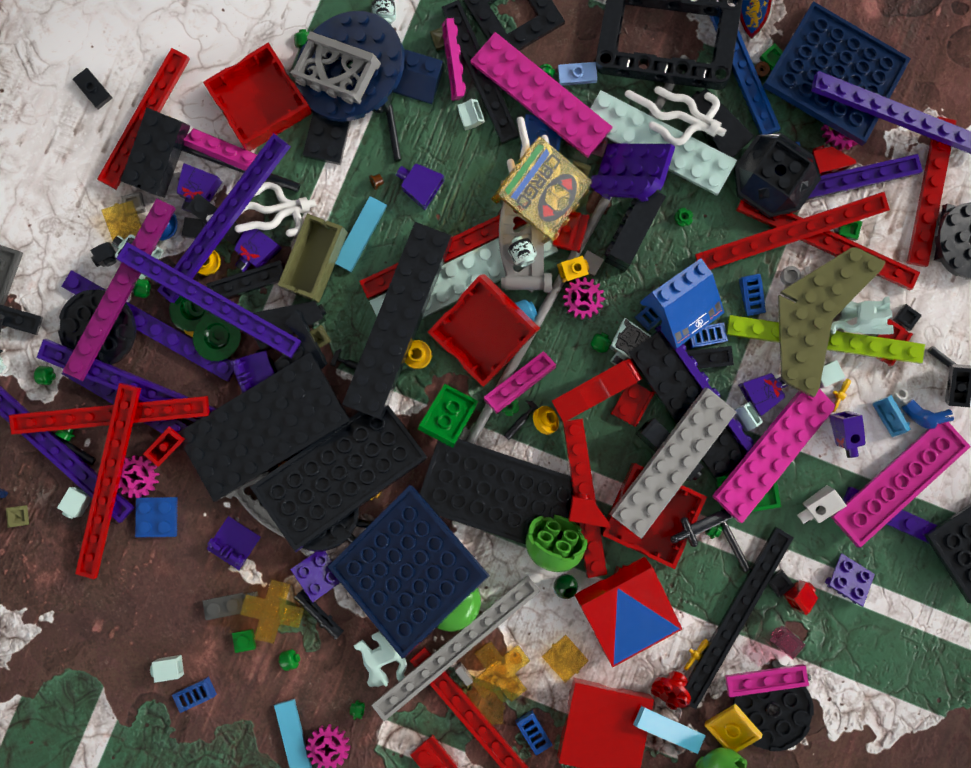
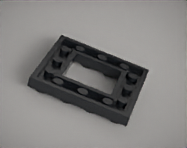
[462,0,565,51]

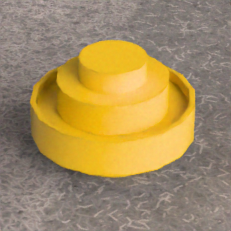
[197,250,221,276]
[405,340,432,369]
[533,406,559,435]

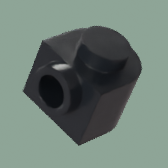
[90,242,117,267]

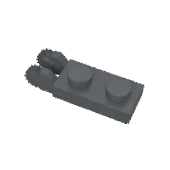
[202,591,260,620]

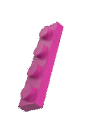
[442,18,466,101]
[184,128,257,171]
[484,351,556,414]
[725,664,809,697]

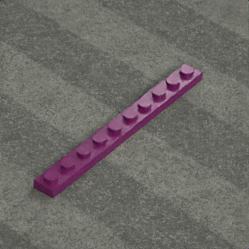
[62,198,176,381]

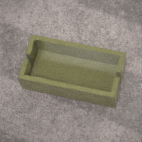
[278,213,348,303]

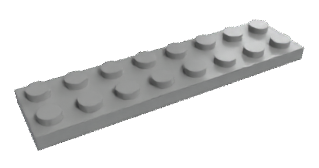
[610,387,737,539]

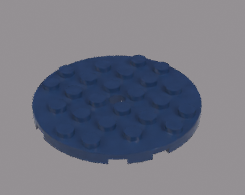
[296,11,405,122]

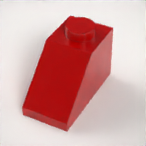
[811,146,856,176]
[143,426,185,467]
[568,493,610,528]
[783,580,818,615]

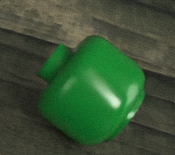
[294,29,309,49]
[132,278,151,298]
[591,332,612,353]
[34,366,56,385]
[279,649,300,671]

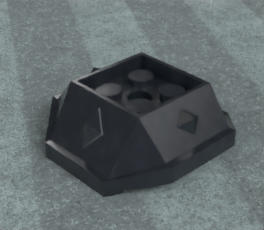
[734,133,821,218]

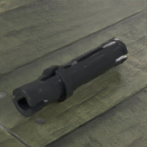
[294,589,344,640]

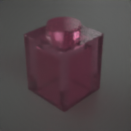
[769,626,806,660]

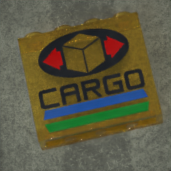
[491,136,593,244]

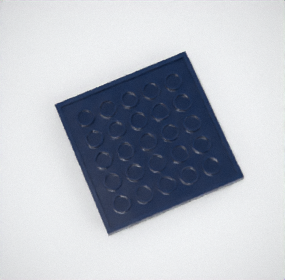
[762,1,911,146]
[328,485,490,659]

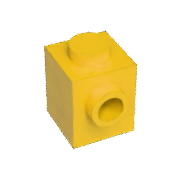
[557,256,589,283]

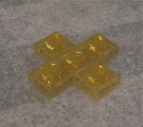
[240,579,304,644]
[472,641,530,702]

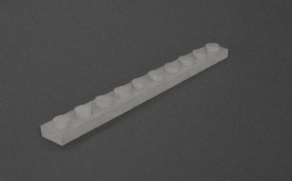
[371,575,540,721]

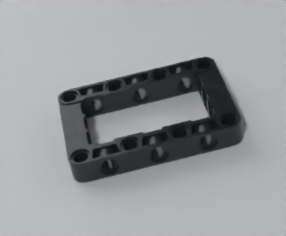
[596,0,743,90]

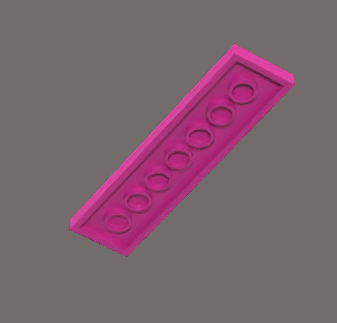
[470,32,613,158]
[712,388,836,523]
[831,422,971,548]

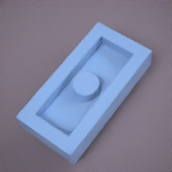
[558,62,597,86]

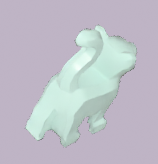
[830,296,894,335]
[353,631,407,687]

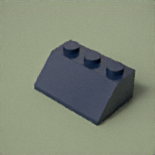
[393,49,444,104]

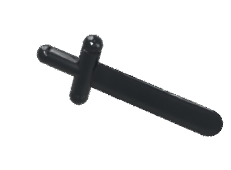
[670,509,733,547]

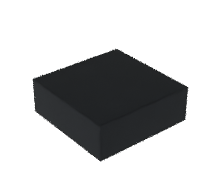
[181,217,205,239]
[893,304,922,331]
[768,569,794,598]

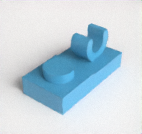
[873,395,911,437]

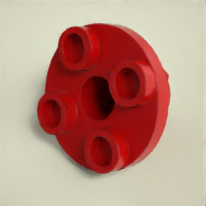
[651,671,691,710]

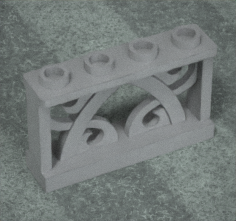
[290,31,381,104]

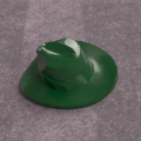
[169,296,210,331]
[193,313,241,361]

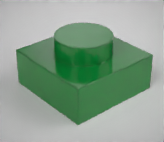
[759,43,783,71]
[837,221,863,241]
[232,629,256,653]

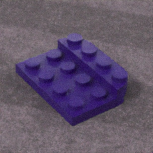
[590,144,675,201]

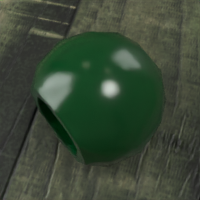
[553,574,578,599]

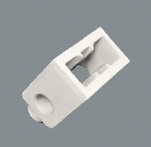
[797,485,847,525]

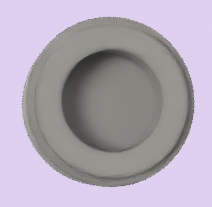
[780,266,801,286]

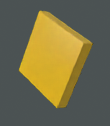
[704,704,762,752]

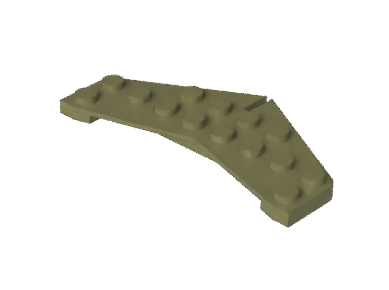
[778,247,886,398]

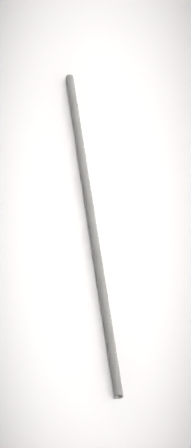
[465,55,689,444]

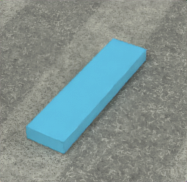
[335,196,387,273]
[274,699,312,768]
[633,706,705,754]

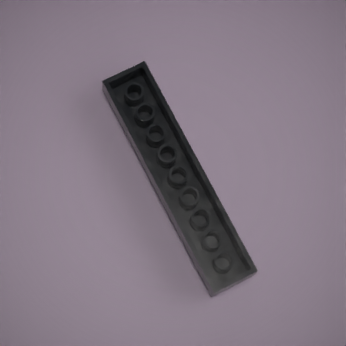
[342,222,452,420]

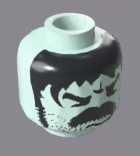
[371,0,396,24]
[508,236,537,267]

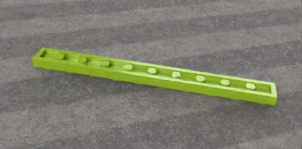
[726,315,925,364]

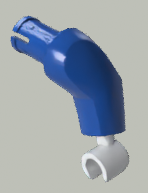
[894,389,954,429]

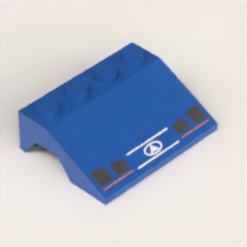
[640,258,725,349]

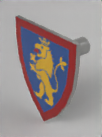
[740,0,773,39]

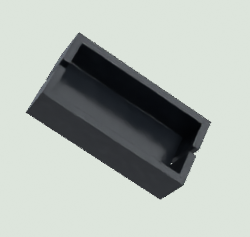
[121,108,190,198]
[604,191,666,272]

